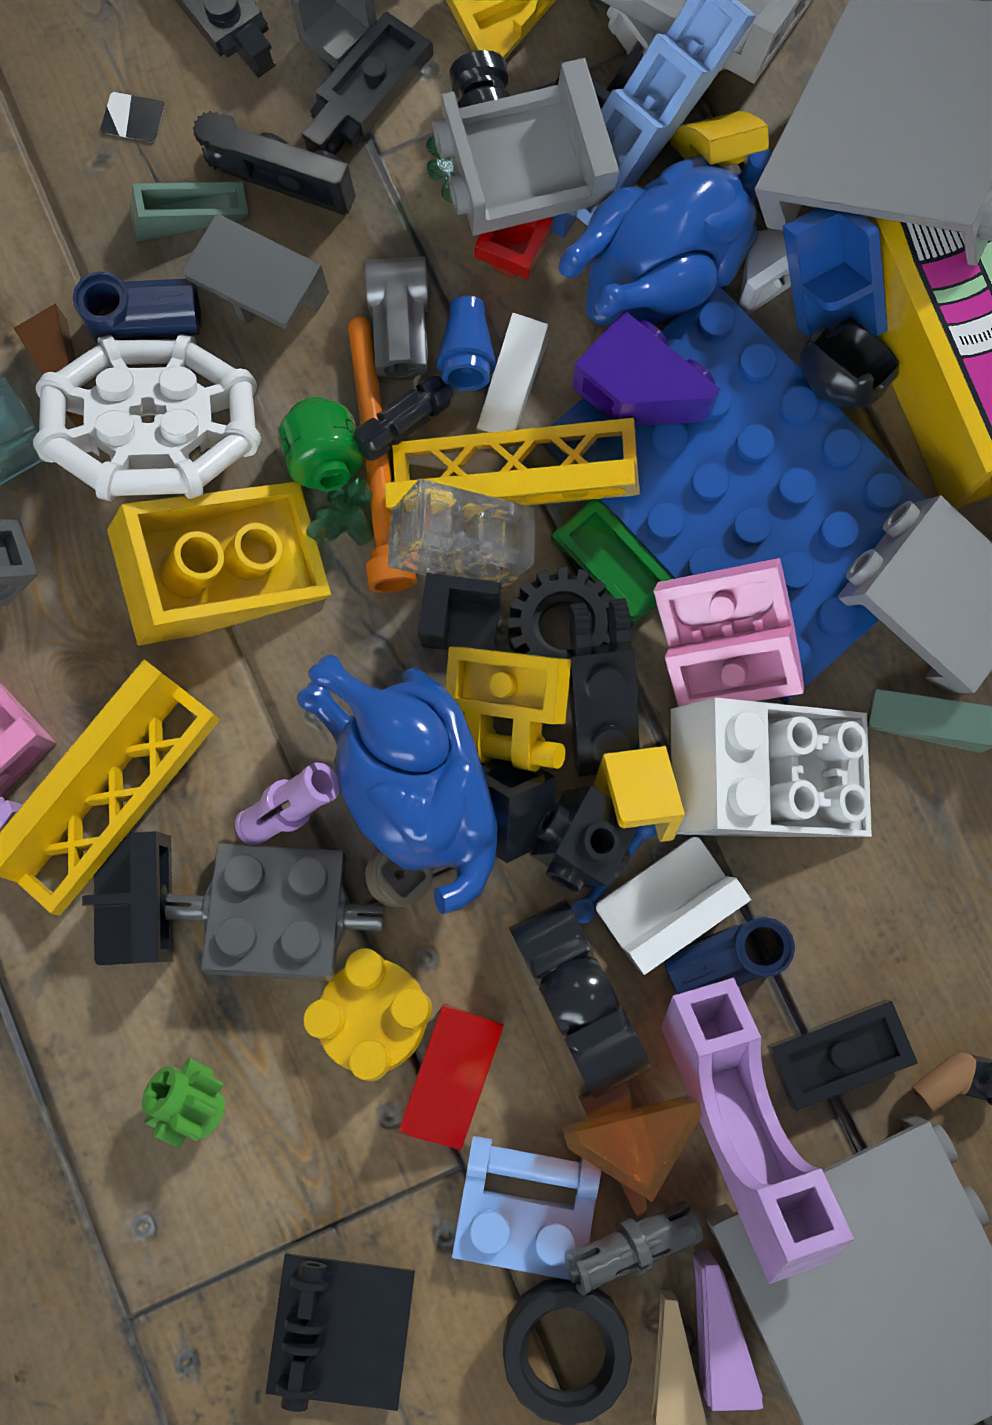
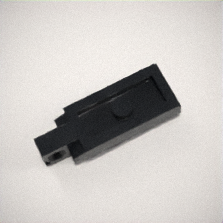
[175,0,276,78]
[302,12,433,155]

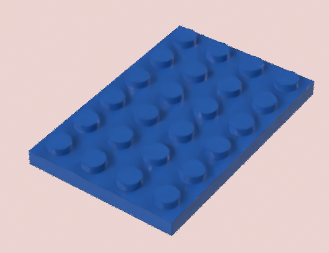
[542,287,928,704]

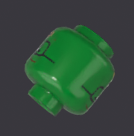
[278,397,364,492]

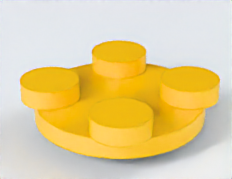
[304,948,432,1082]

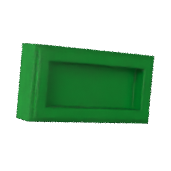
[551,499,674,628]

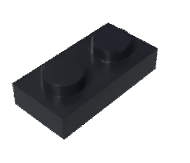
[767,1000,918,1111]

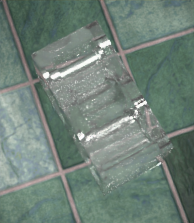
[388,478,535,591]

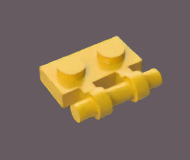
[445,647,571,772]

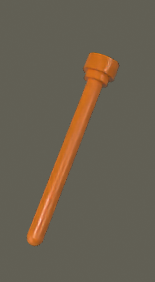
[348,316,417,593]

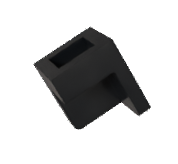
[418,573,502,651]
[482,759,556,863]

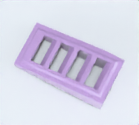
[693,1250,763,1411]

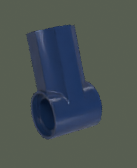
[73,271,202,343]
[663,915,795,995]

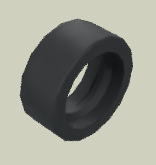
[503,1278,632,1425]

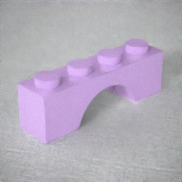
[661,978,854,1284]

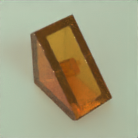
[561,1095,702,1202]

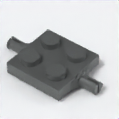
[165,844,385,981]

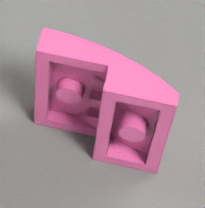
[653,558,804,707]

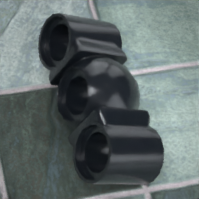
[509,899,653,1099]

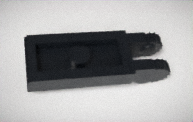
[192,111,356,215]
[566,598,640,777]

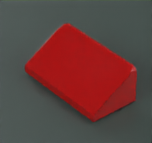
[398,1003,504,1150]

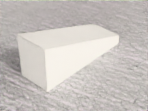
[476,313,548,434]

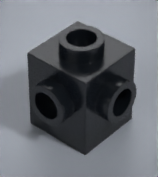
[530,785,639,892]

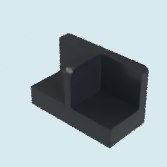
[82,831,173,965]

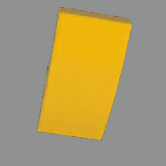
[670,111,769,166]

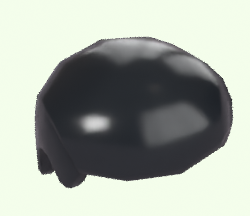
[800,322,900,409]

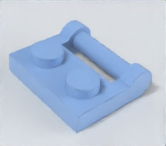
[452,1136,602,1282]

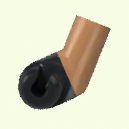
[911,1052,992,1114]

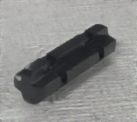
[354,375,453,461]

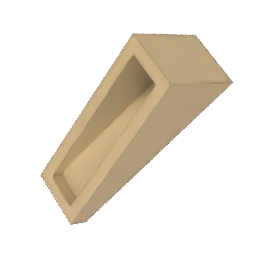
[651,1289,707,1425]

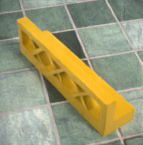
[385,418,640,517]
[0,659,221,916]

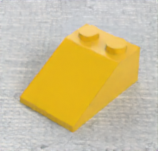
[107,482,331,646]

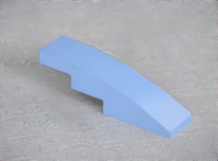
[577,0,756,225]

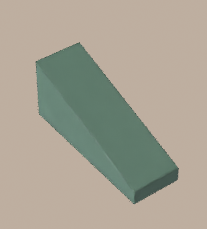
[130,181,249,242]
[867,689,992,753]

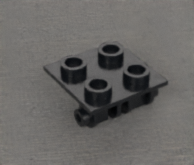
[265,1253,415,1412]

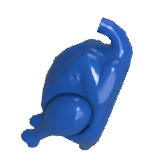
[558,149,772,326]
[297,654,497,914]

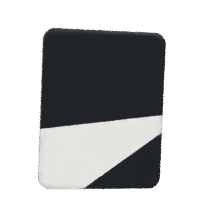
[101,92,165,142]

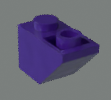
[572,311,721,426]

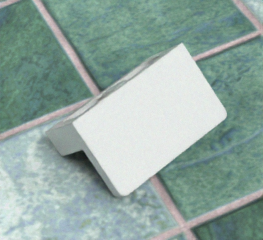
[595,837,751,975]

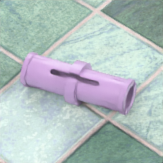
[235,762,340,846]

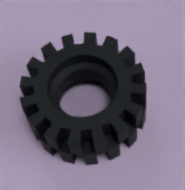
[508,567,615,659]

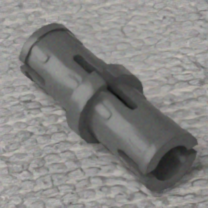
[564,1201,703,1295]

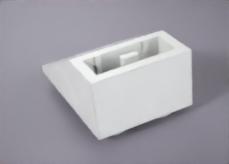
[671,698,872,837]

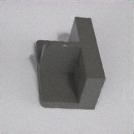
[183,213,329,329]

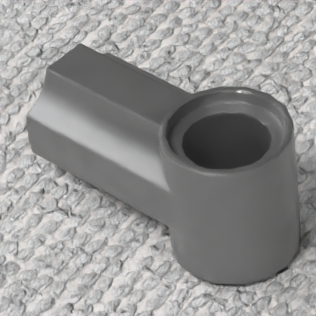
[365,256,429,381]

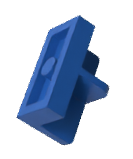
[782,208,888,338]

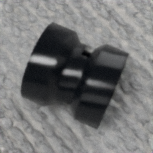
[449,50,511,108]

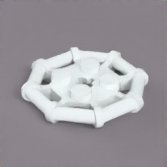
[33,334,261,502]

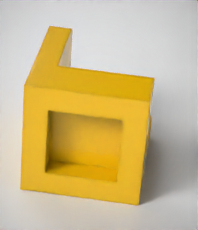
[594,746,685,842]

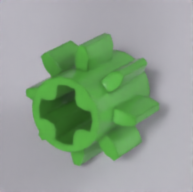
[142,1058,225,1148]

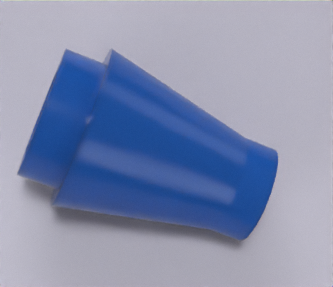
[436,296,496,391]

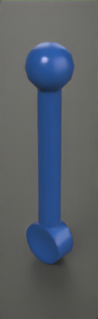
[571,824,657,924]

